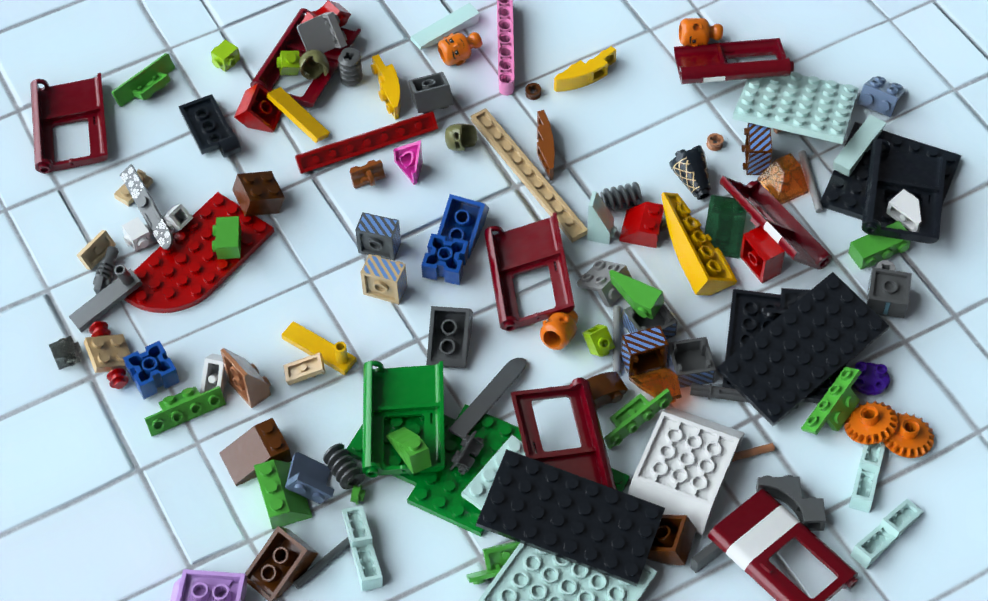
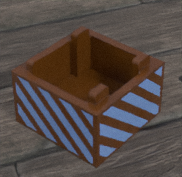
[741,123,772,175]
[621,325,669,377]

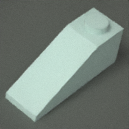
[587,191,617,244]

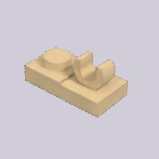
[114,169,153,207]
[76,230,116,270]
[283,353,325,385]

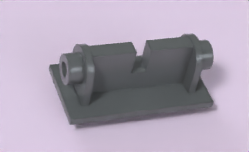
[450,431,484,474]

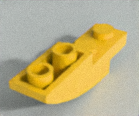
[554,46,616,92]
[371,54,401,120]

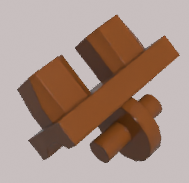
[349,160,386,189]

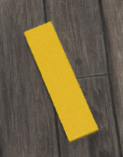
[266,87,330,143]

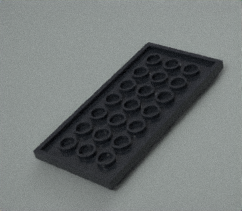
[717,272,889,426]
[476,449,665,586]

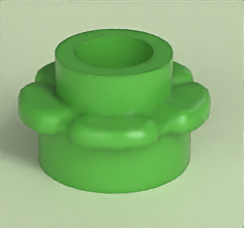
[350,485,366,505]

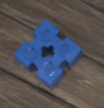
[421,233,469,285]
[123,341,180,399]

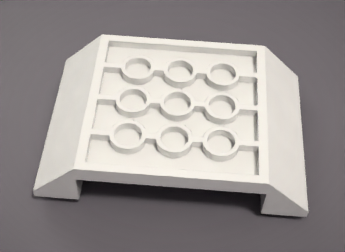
[628,406,745,535]

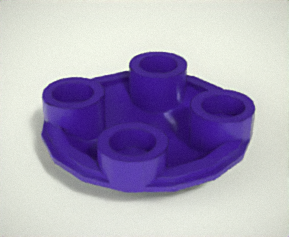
[852,361,890,395]

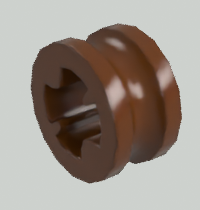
[525,83,541,100]

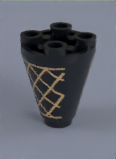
[669,145,711,200]

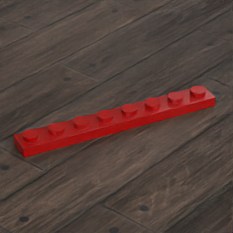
[295,111,438,174]

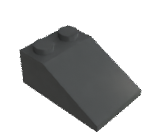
[426,306,473,368]

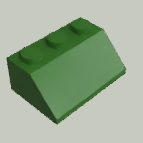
[254,460,312,529]

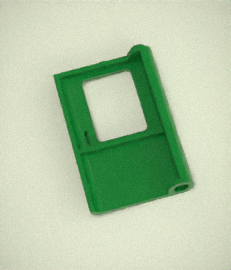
[362,361,445,478]

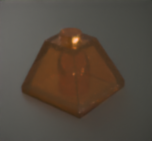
[757,153,809,204]
[628,367,682,403]

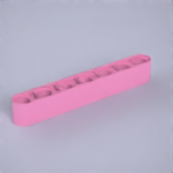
[497,0,515,96]

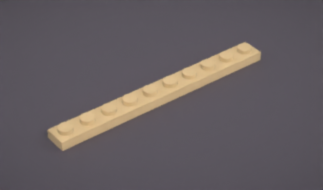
[471,108,588,243]

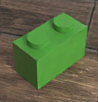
[212,216,241,259]

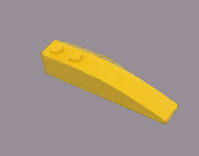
[661,192,737,296]

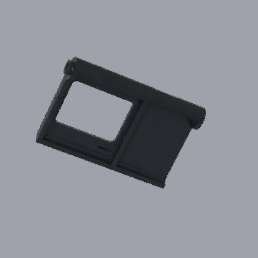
[862,139,947,244]

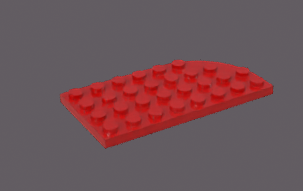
[124,192,275,313]

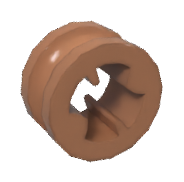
[707,133,724,151]

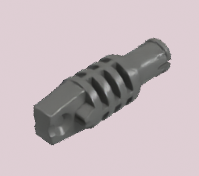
[93,246,119,295]

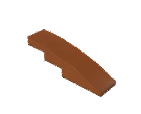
[537,110,555,181]

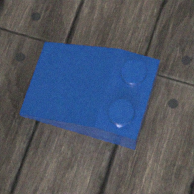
[437,194,489,259]

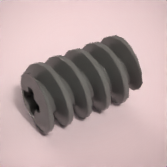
[338,47,363,86]
[600,182,642,211]
[323,443,365,489]

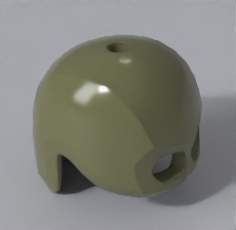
[299,50,329,80]
[445,123,477,151]

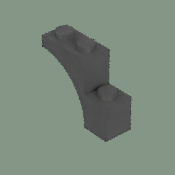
[756,475,826,531]

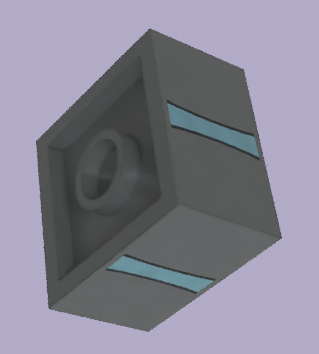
[866,267,912,318]

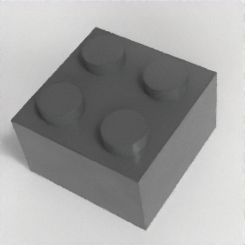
[408,72,453,113]

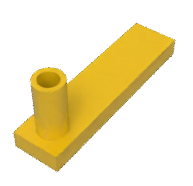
[281,321,357,375]

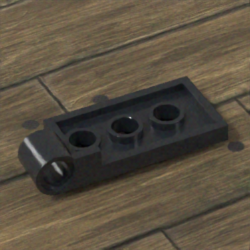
[178,94,242,158]

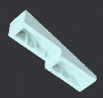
[410,3,480,50]
[833,115,886,177]
[849,442,885,513]
[850,499,923,569]
[342,505,383,591]

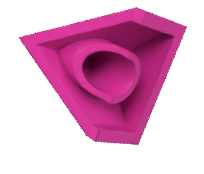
[393,140,423,185]

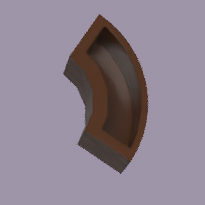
[586,372,628,410]

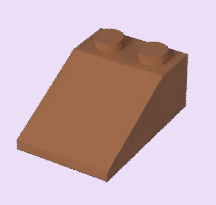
[220,348,271,408]

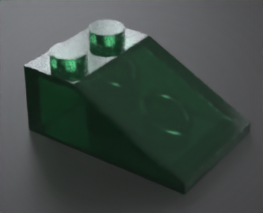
[704,195,749,259]

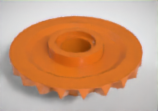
[844,400,898,445]
[883,412,935,458]

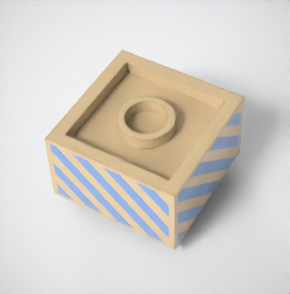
[360,254,407,305]

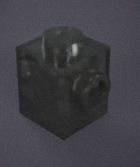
[49,336,82,370]

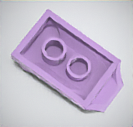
[170,569,247,601]

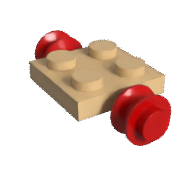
[84,321,131,389]

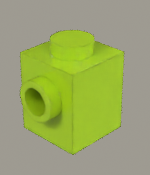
[211,39,240,72]
[276,51,300,75]
[582,324,615,357]

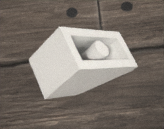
[886,189,921,232]
[200,353,228,394]

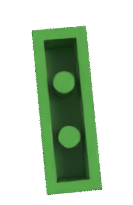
[848,221,911,270]

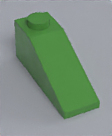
[609,270,664,320]
[386,427,432,474]

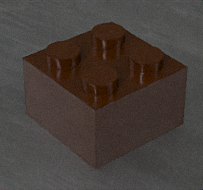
[232,171,285,217]

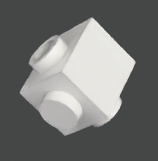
[163,204,193,234]
[121,217,152,251]

